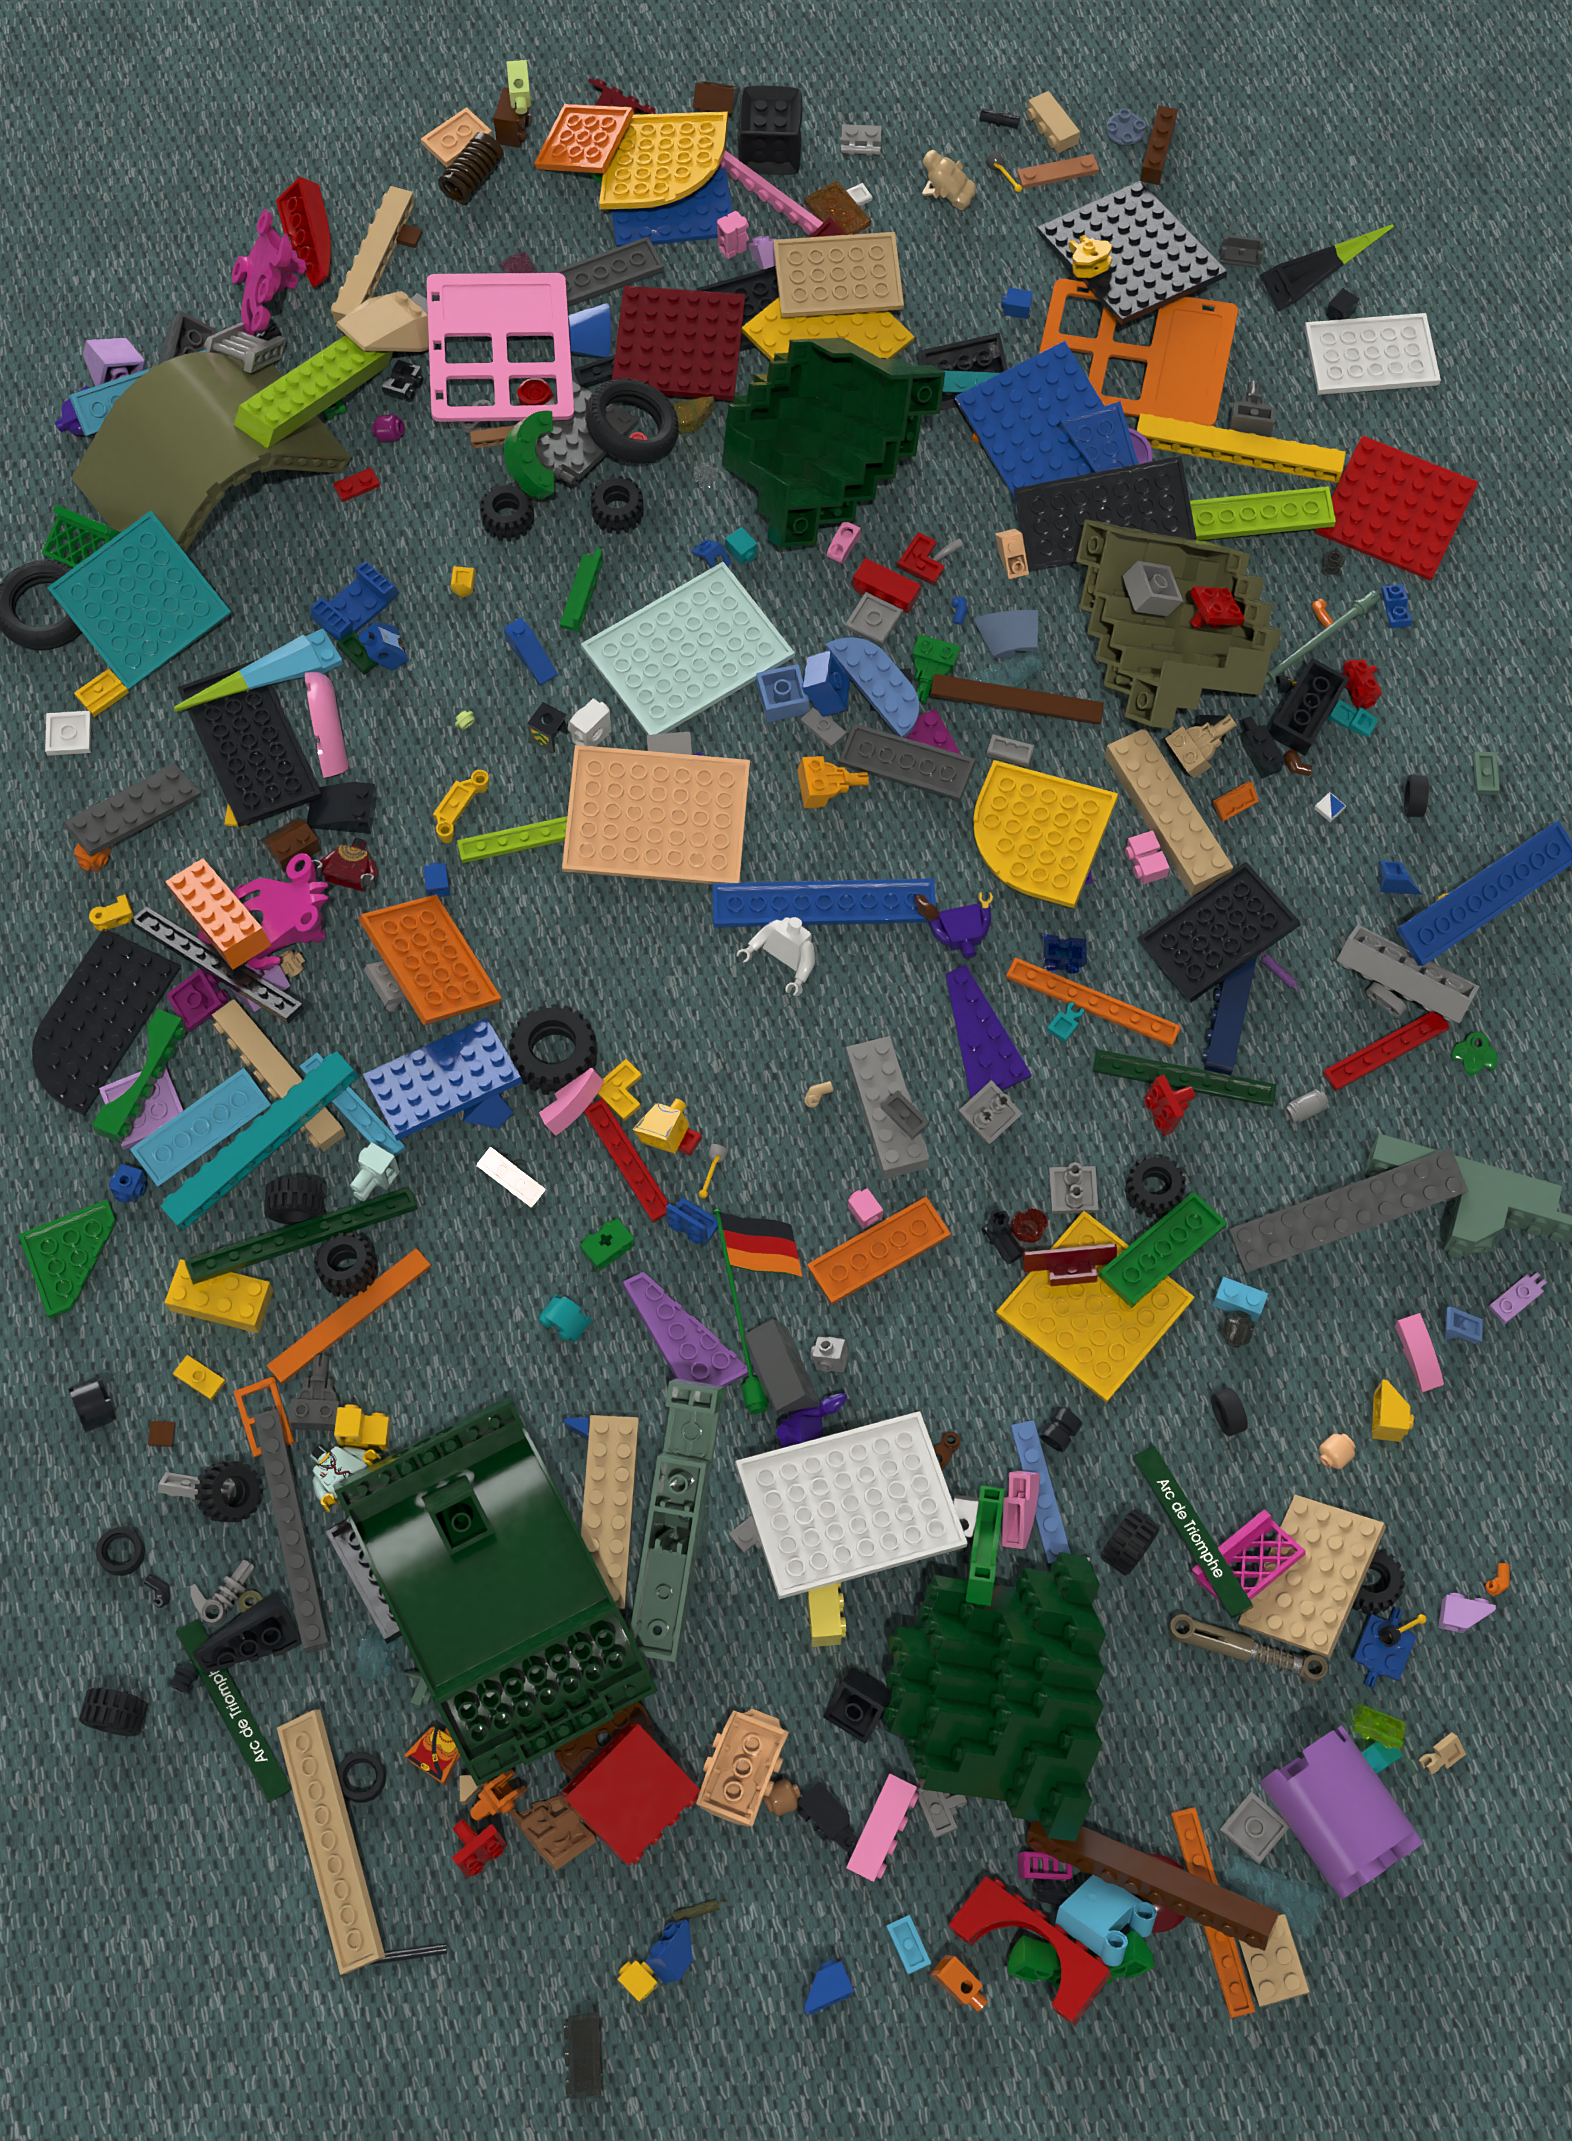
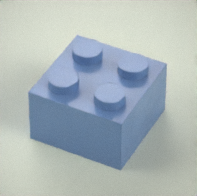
[756,664,809,723]

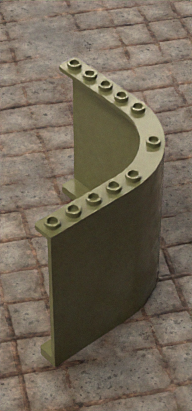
[71,352,352,553]

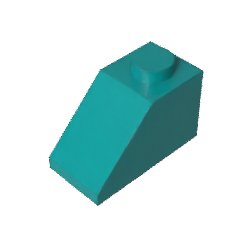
[1361,1735,1403,1774]

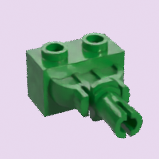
[912,634,960,705]

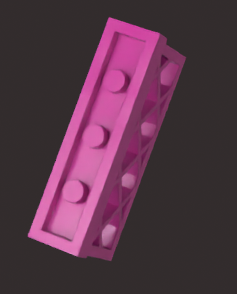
[1192,1510,1306,1604]

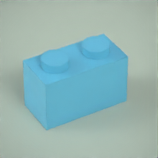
[1212,1277,1268,1322]

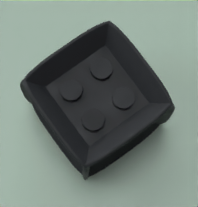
[738,85,802,175]

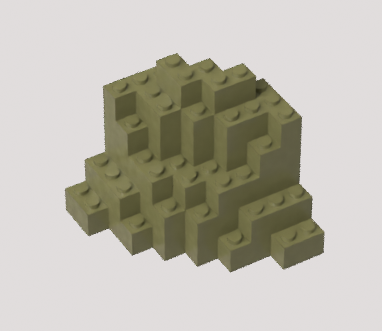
[1076,519,1282,729]

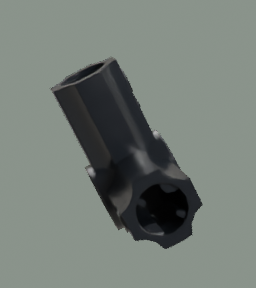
[981,1209,1024,1265]

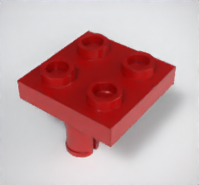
[1190,586,1245,629]
[1144,1075,1195,1136]
[452,1820,507,1879]

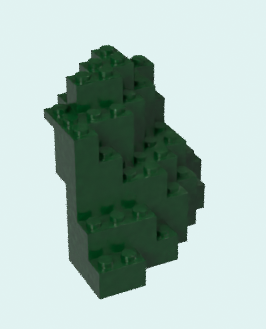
[722,338,945,547]
[883,1552,1106,1842]

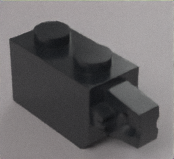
[1242,716,1284,779]
[797,1782,858,1853]

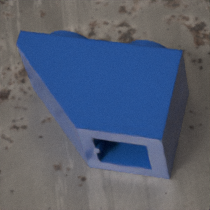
[645,1919,693,1984]

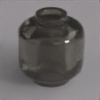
[1221,1311,1255,1348]

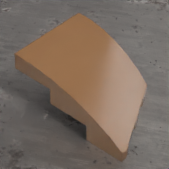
[509,1796,596,1871]

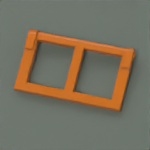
[233,1377,295,1457]

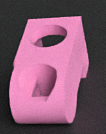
[827,522,861,564]

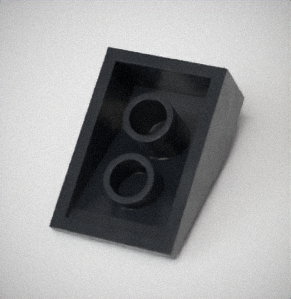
[306,782,378,834]

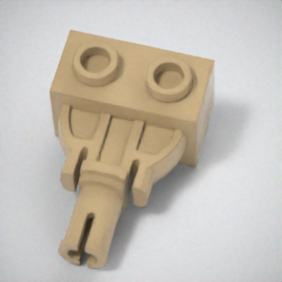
[1165,714,1237,779]

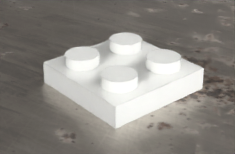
[45,711,92,756]

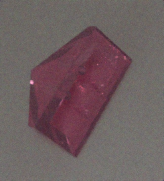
[499,252,538,273]

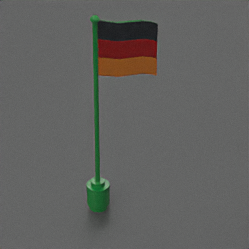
[713,1208,803,1414]

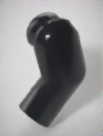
[144,1574,171,1608]

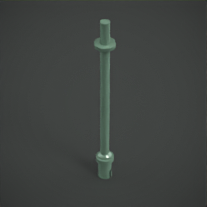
[1263,590,1380,687]

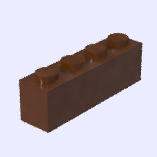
[1140,105,1178,185]

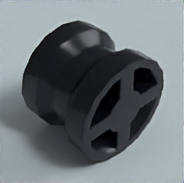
[167,1666,199,1695]

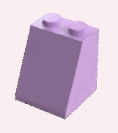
[83,338,144,386]

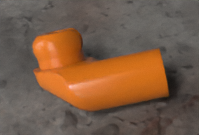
[1311,599,1334,628]
[1485,1563,1510,1596]

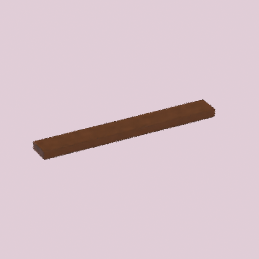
[930,674,1104,725]

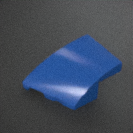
[568,304,611,359]

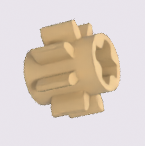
[277,949,305,977]

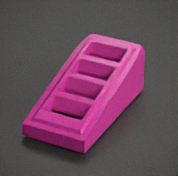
[1018,1852,1072,1880]

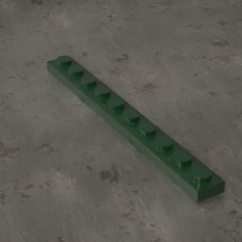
[185,1187,417,1285]

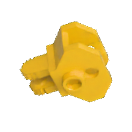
[1068,235,1112,278]

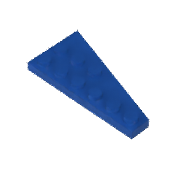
[1059,401,1138,472]

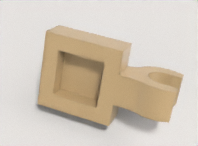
[1419,1732,1466,1775]

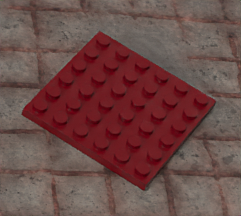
[612,285,745,401]

